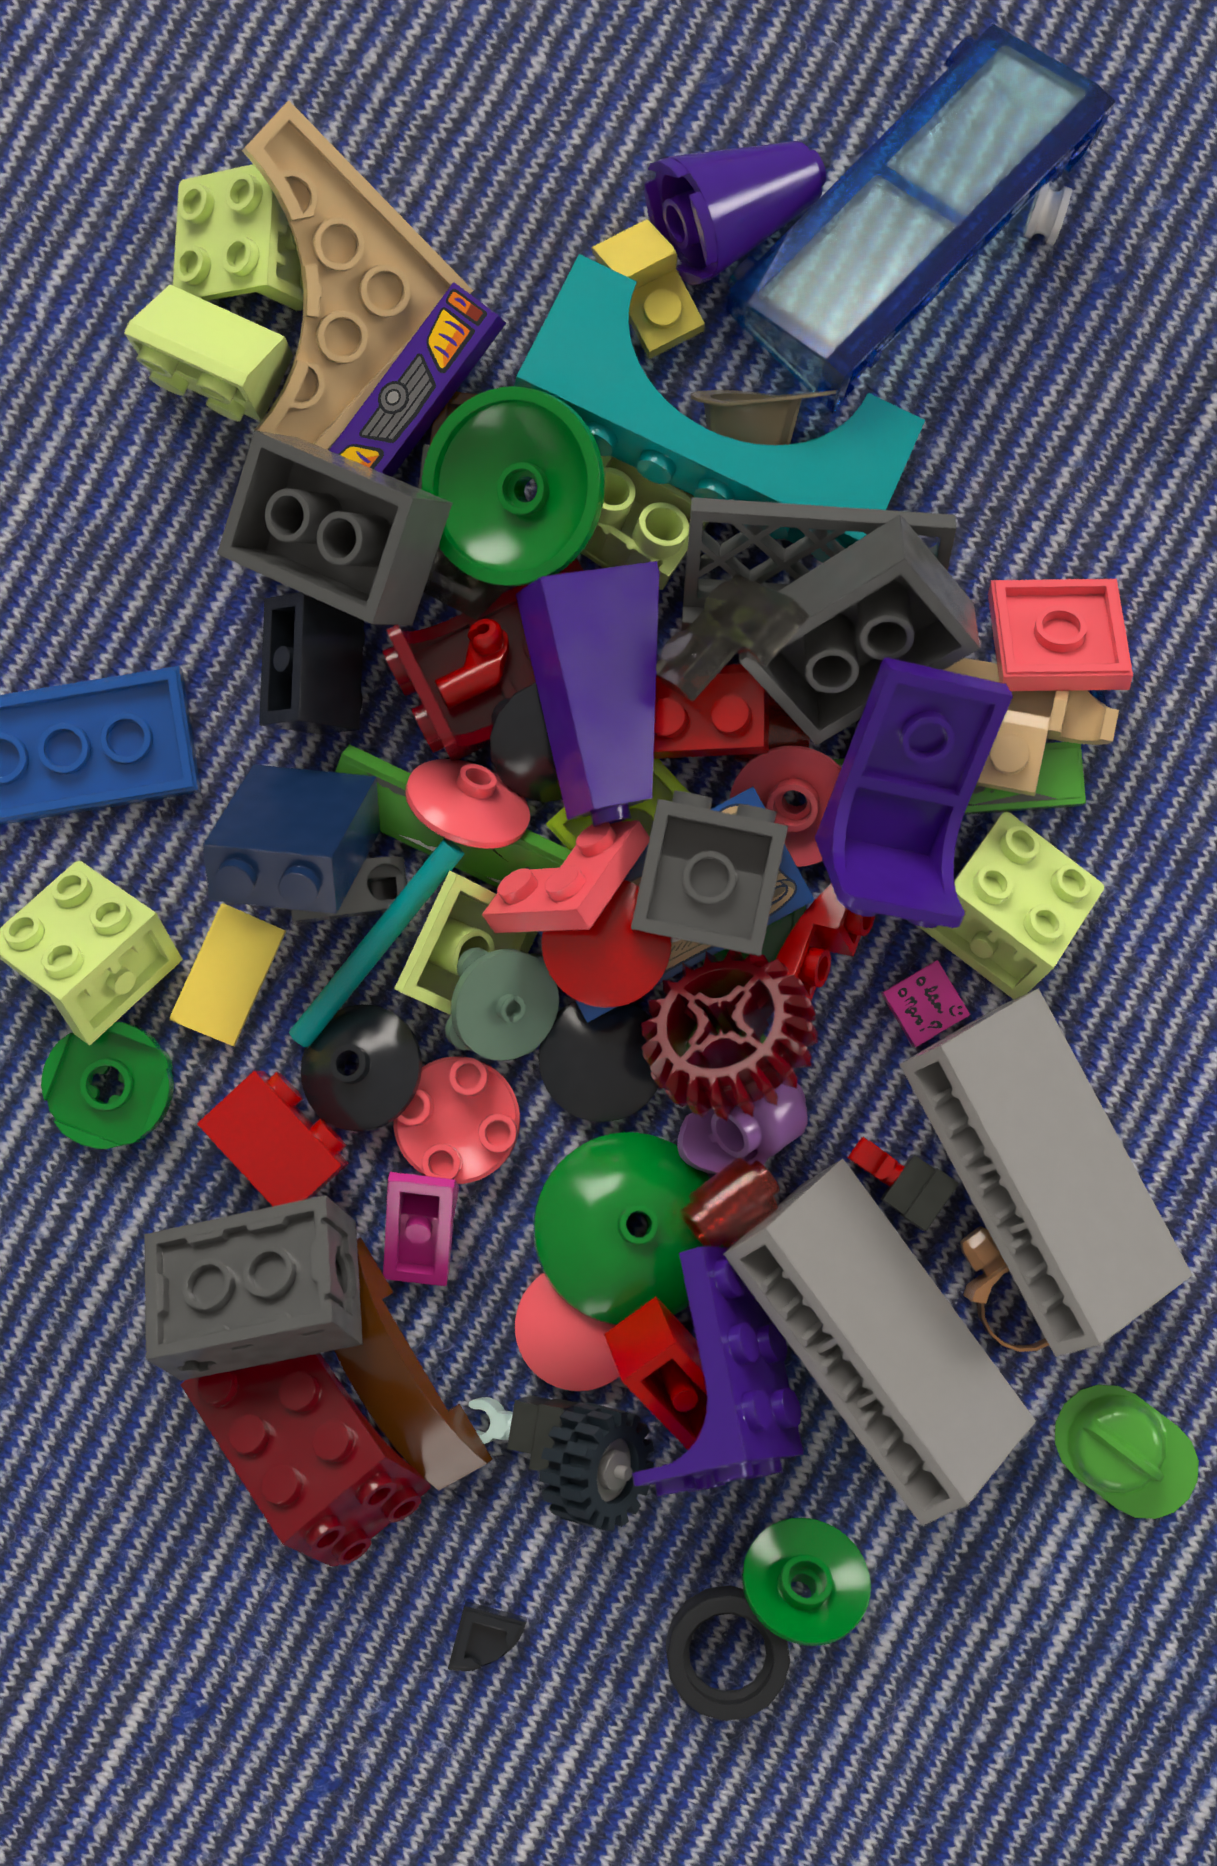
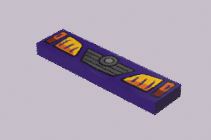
[329,282,507,477]

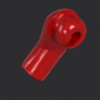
[434,619,510,709]

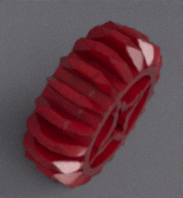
[641,950,818,1121]

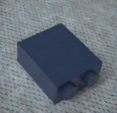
[203,764,380,914]

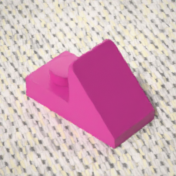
[383,1172,459,1286]

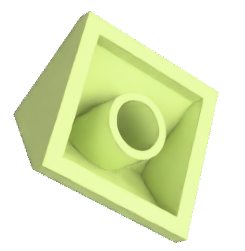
[394,871,538,1015]

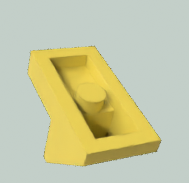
[592,219,705,359]

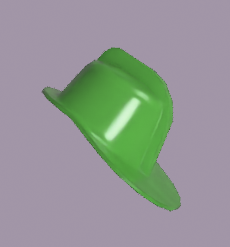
[1055,1384,1199,1519]

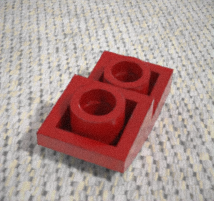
[776,884,875,1001]

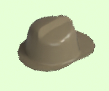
[691,390,836,445]

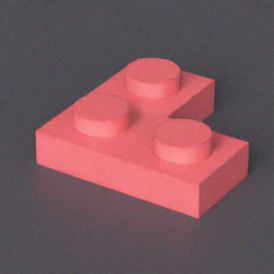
[482,820,650,933]

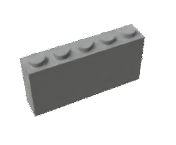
[900,988,1193,1357]
[724,1158,1036,1526]

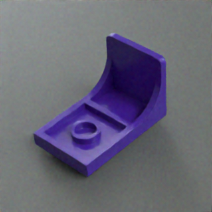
[815,657,1013,928]
[632,1246,804,1497]

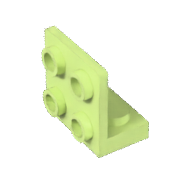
[173,164,303,311]
[918,811,1104,999]
[0,861,183,1046]

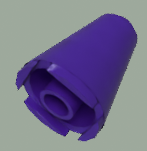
[644,141,826,285]

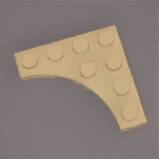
[242,101,473,450]

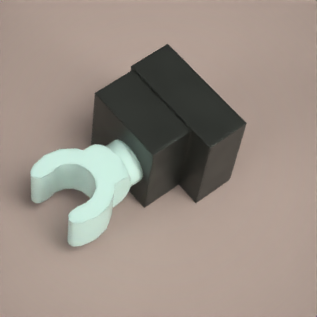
[469,1395,579,1471]

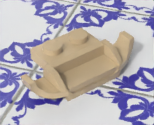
[945,658,1119,796]

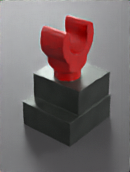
[847,1137,959,1231]

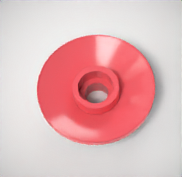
[729,745,841,867]
[405,759,530,849]

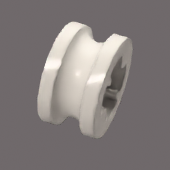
[1023,180,1072,245]

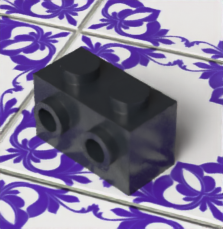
[259,592,365,735]

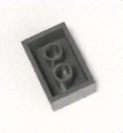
[217,431,452,626]
[739,514,980,746]

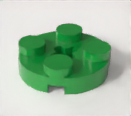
[41,1021,174,1149]

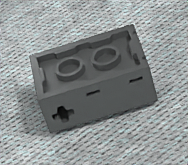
[144,1195,363,1381]

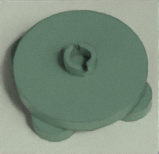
[445,947,559,1061]

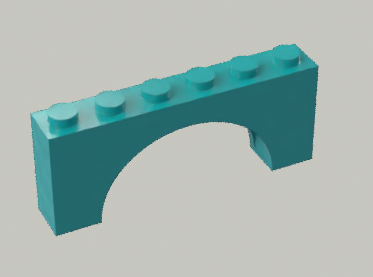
[514,254,925,563]

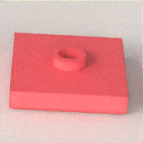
[988,579,1133,691]

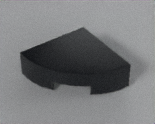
[448,1601,527,1671]

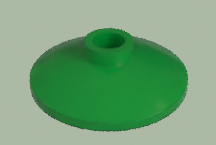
[742,1518,871,1646]

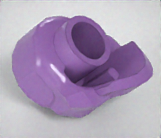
[677,1083,808,1175]

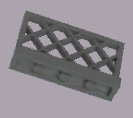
[681,497,956,644]

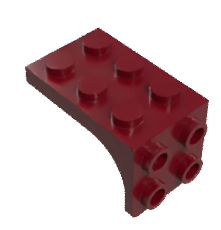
[382,558,583,761]
[180,1353,431,1567]

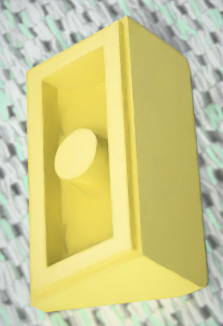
[170,903,286,1046]

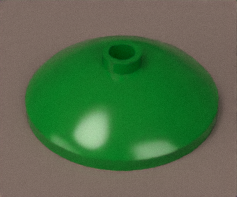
[421,386,605,586]
[533,1132,725,1325]

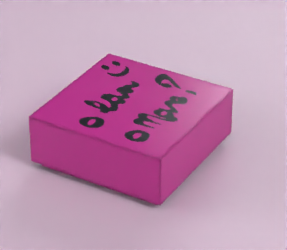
[881,960,970,1047]

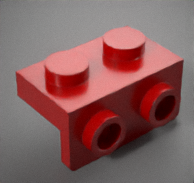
[653,664,775,759]

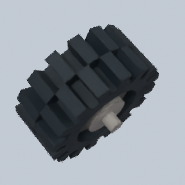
[539,1403,654,1531]

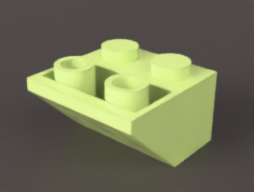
[124,285,293,422]

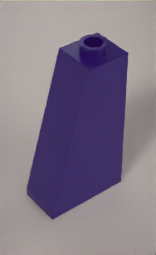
[516,561,660,827]

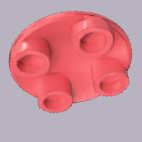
[393,1056,520,1184]
[515,1273,620,1391]

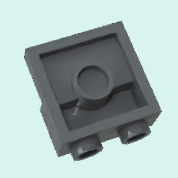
[631,791,788,956]

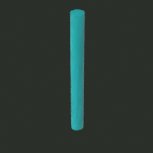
[289,838,464,1048]

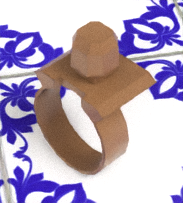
[960,1226,1049,1352]

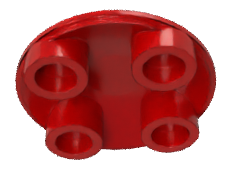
[542,880,672,1008]

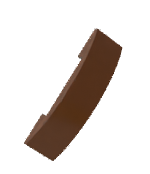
[334,1237,493,1490]

